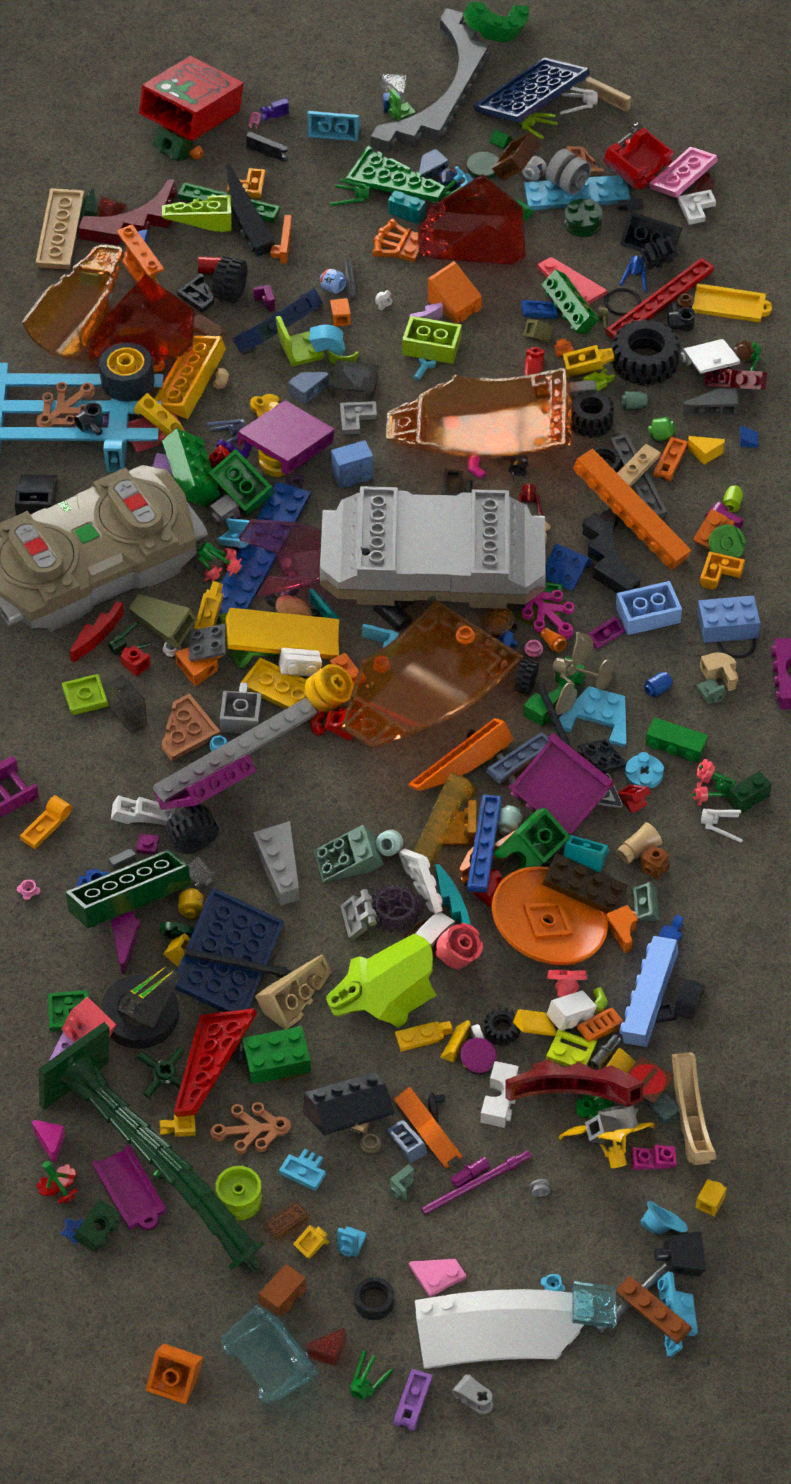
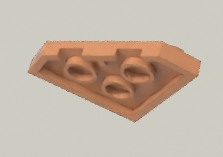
[161,693,221,762]

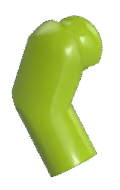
[593,987,608,1015]

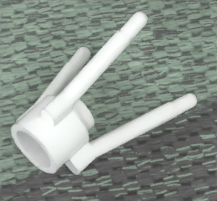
[560,87,598,114]
[701,808,743,843]

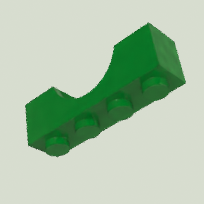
[523,656,586,726]

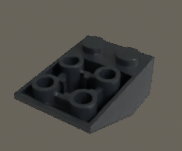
[14,474,58,516]

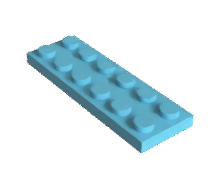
[524,175,630,210]

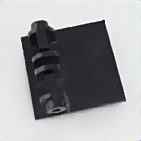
[577,739,627,774]

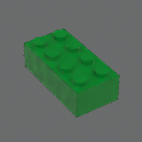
[162,428,220,507]

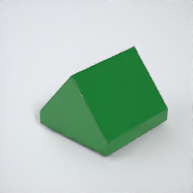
[489,129,513,149]
[513,199,535,221]

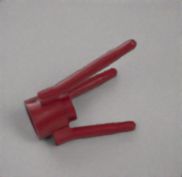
[518,484,543,516]

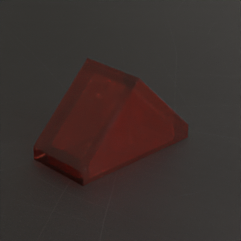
[94,196,126,217]
[305,1328,346,1366]

